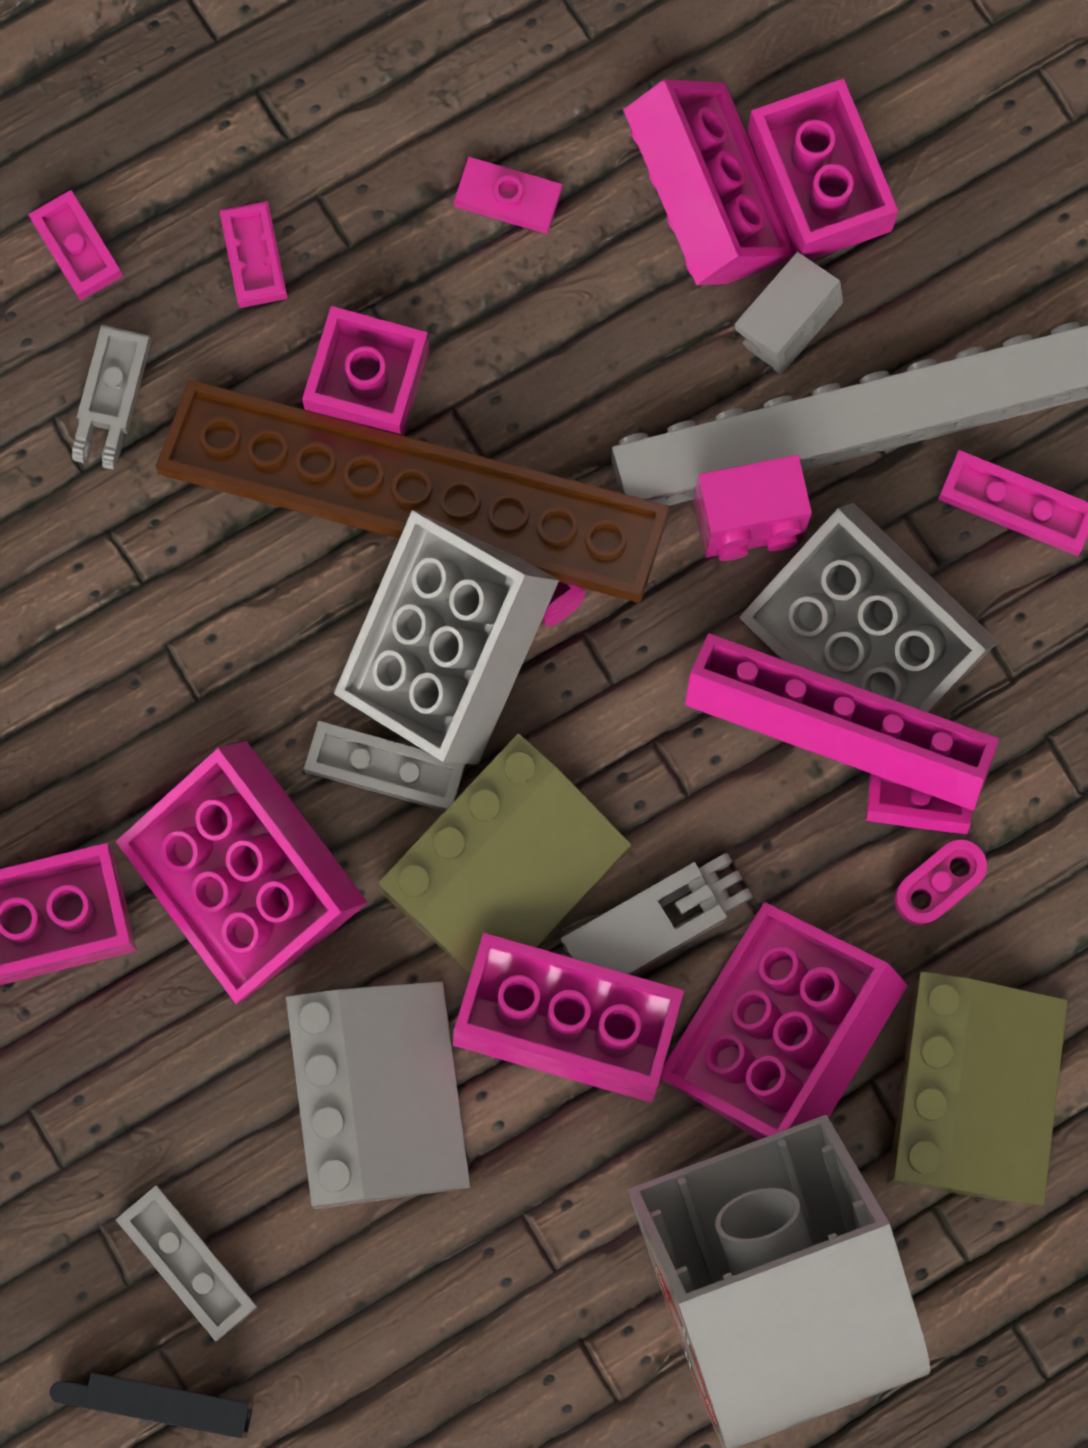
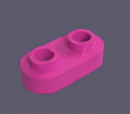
[895,840,987,926]

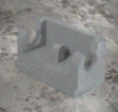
[734,251,843,375]

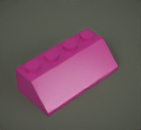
[623,79,796,285]
[453,933,684,1103]

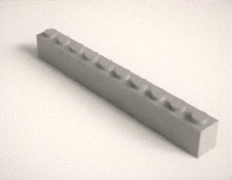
[611,322,1088,506]

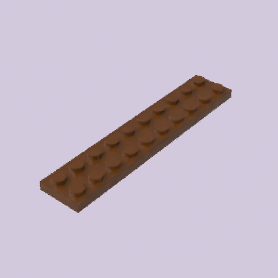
[156,380,669,603]

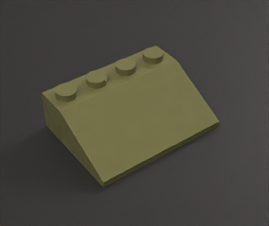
[378,733,631,975]
[887,971,1068,1207]

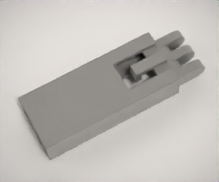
[560,853,753,975]

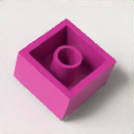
[302,306,430,436]
[693,454,812,561]

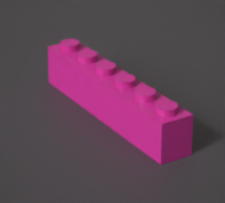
[685,633,1000,811]

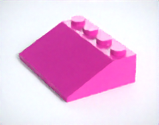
[116,741,368,1004]
[660,902,908,1140]

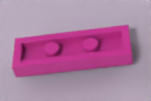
[938,450,1088,556]

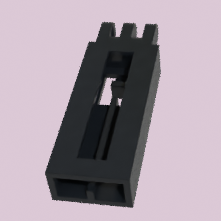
[50,1373,254,1439]

